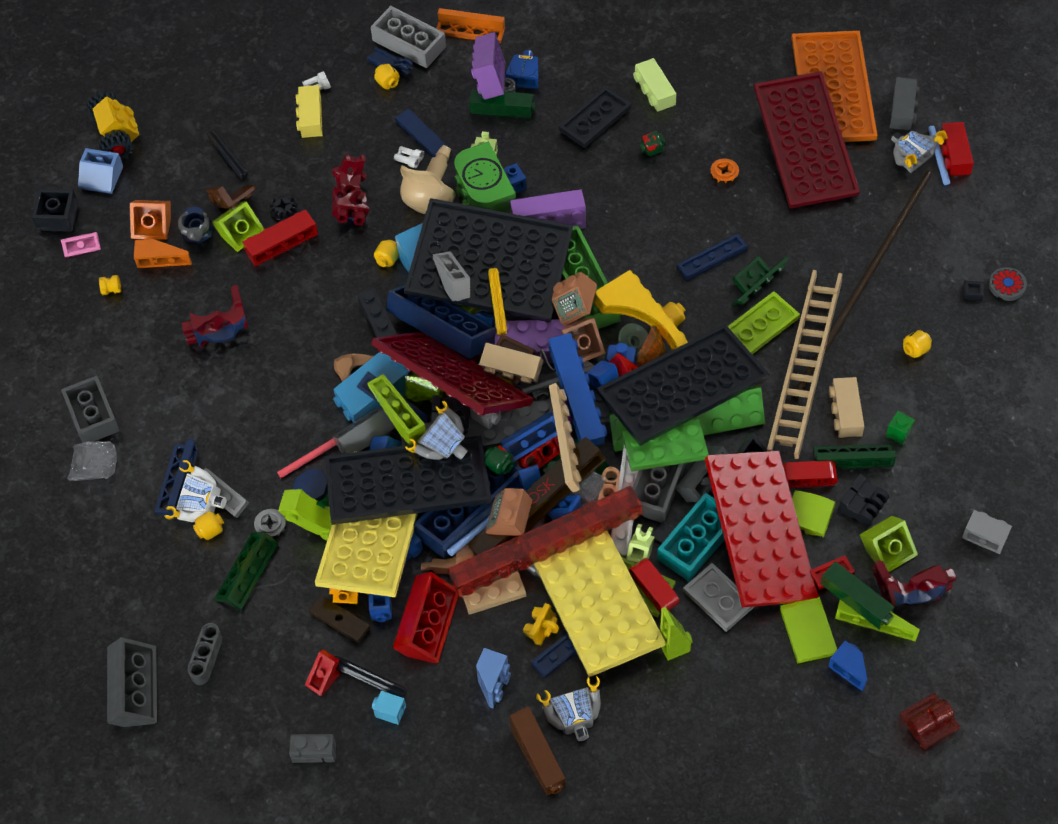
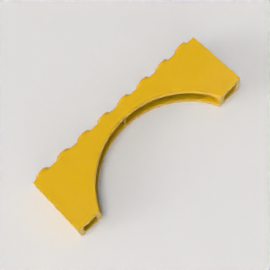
[593,270,688,350]

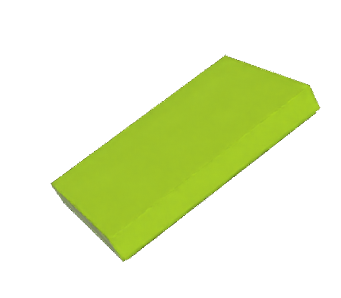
[780,597,837,664]

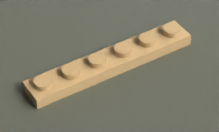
[549,383,581,492]

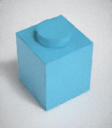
[372,691,406,725]

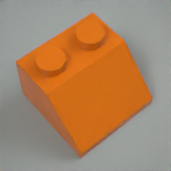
[130,200,171,239]

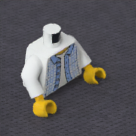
[165,460,227,522]

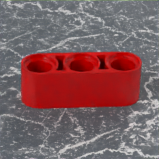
[518,436,560,469]
[783,461,838,488]
[628,558,680,613]

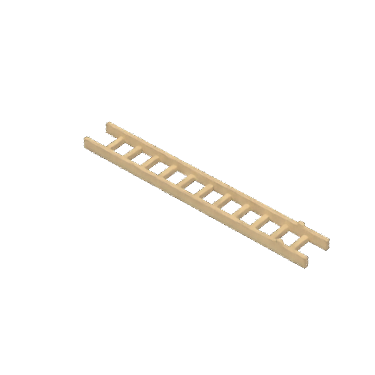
[767,270,842,459]

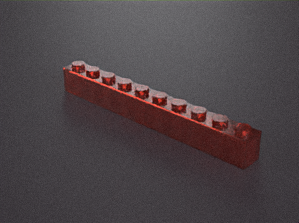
[448,485,643,597]

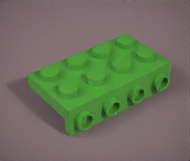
[622,419,709,472]

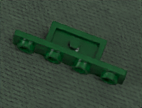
[731,256,789,306]

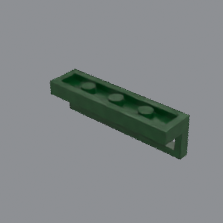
[813,444,896,469]
[214,532,278,610]

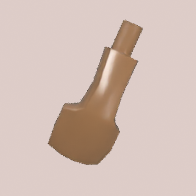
[334,353,374,382]
[421,543,478,574]

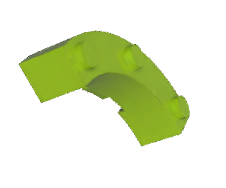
[278,489,332,540]

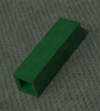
[469,89,536,118]
[820,561,894,629]

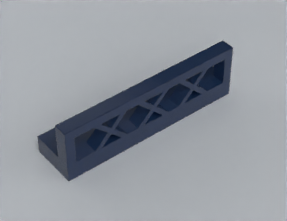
[154,439,198,516]

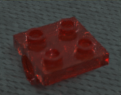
[899,692,960,750]

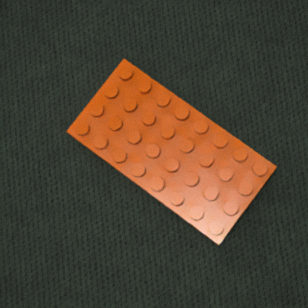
[791,30,878,142]

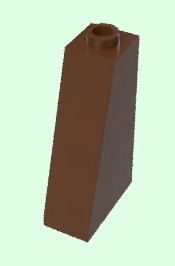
[509,706,566,795]

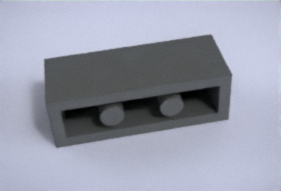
[890,77,920,131]
[332,406,395,454]
[676,446,729,502]

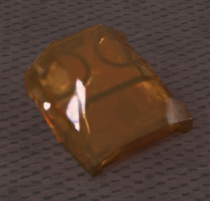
[637,325,667,367]

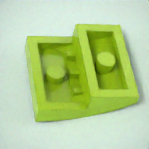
[792,490,836,537]

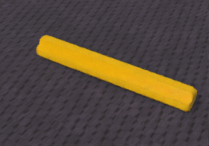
[488,268,507,336]

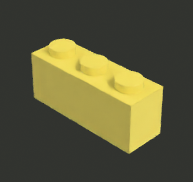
[296,85,323,138]

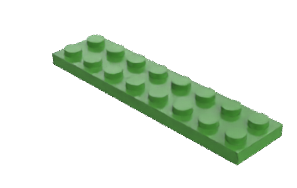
[608,385,765,452]

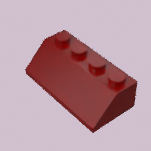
[393,572,460,664]

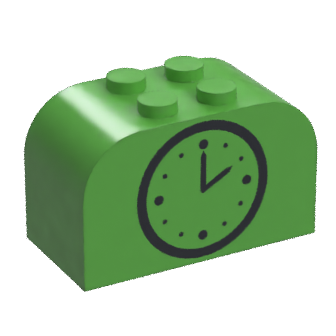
[454,141,516,213]

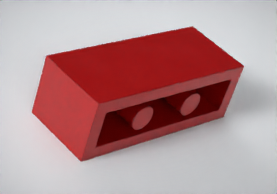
[938,122,974,176]

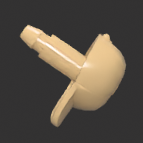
[400,145,456,214]

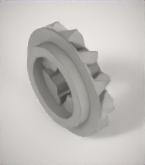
[254,509,286,537]

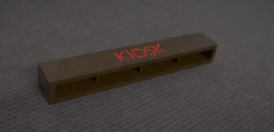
[468,437,606,567]

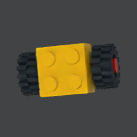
[87,91,140,161]

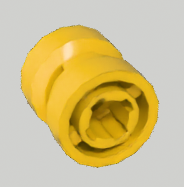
[99,275,121,295]

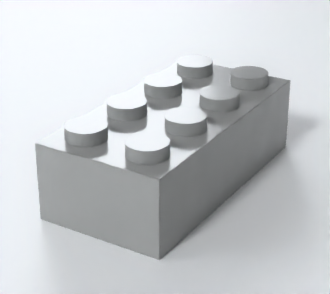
[371,6,446,68]

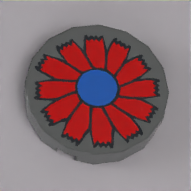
[989,267,1027,301]

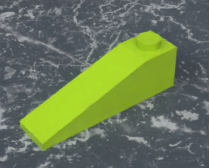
[367,374,426,445]
[835,600,920,642]
[660,607,693,661]

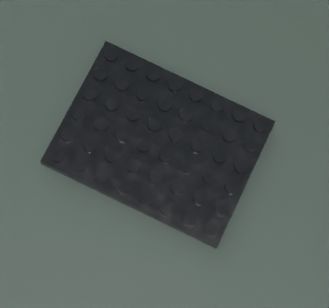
[404,198,573,323]

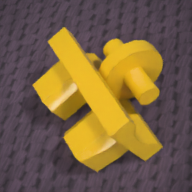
[523,603,560,646]

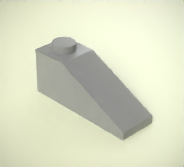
[433,251,470,301]

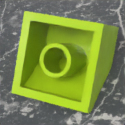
[212,202,264,252]
[860,516,918,572]

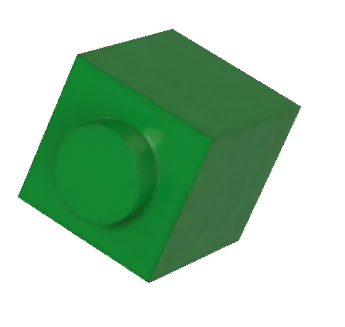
[885,411,915,446]

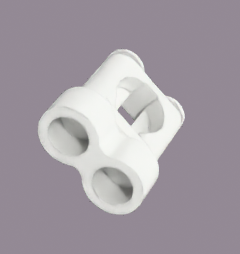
[302,71,331,90]
[394,146,424,168]

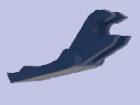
[367,47,413,75]

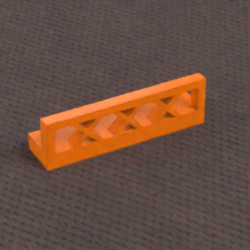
[436,8,505,44]

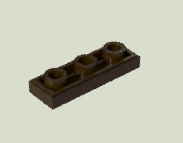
[309,595,370,643]

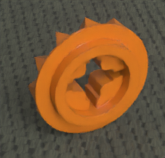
[710,159,739,183]

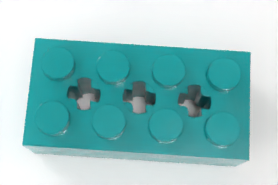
[657,493,725,582]

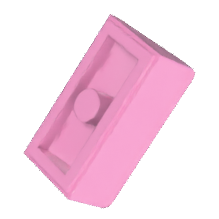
[61,232,101,258]

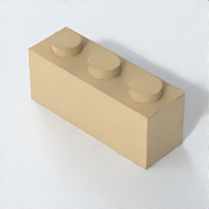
[479,343,544,384]
[829,377,864,438]

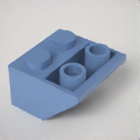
[78,148,123,194]
[476,648,511,709]

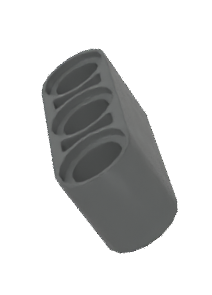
[188,623,223,685]

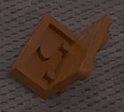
[206,185,256,209]

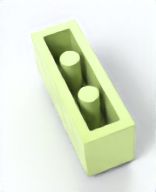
[633,58,676,112]

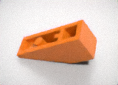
[134,239,192,268]

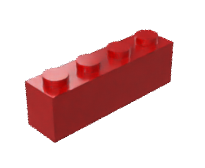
[242,209,318,267]

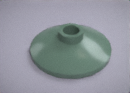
[618,323,651,360]

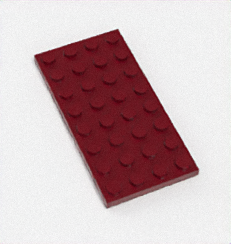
[754,71,860,209]
[371,332,534,416]

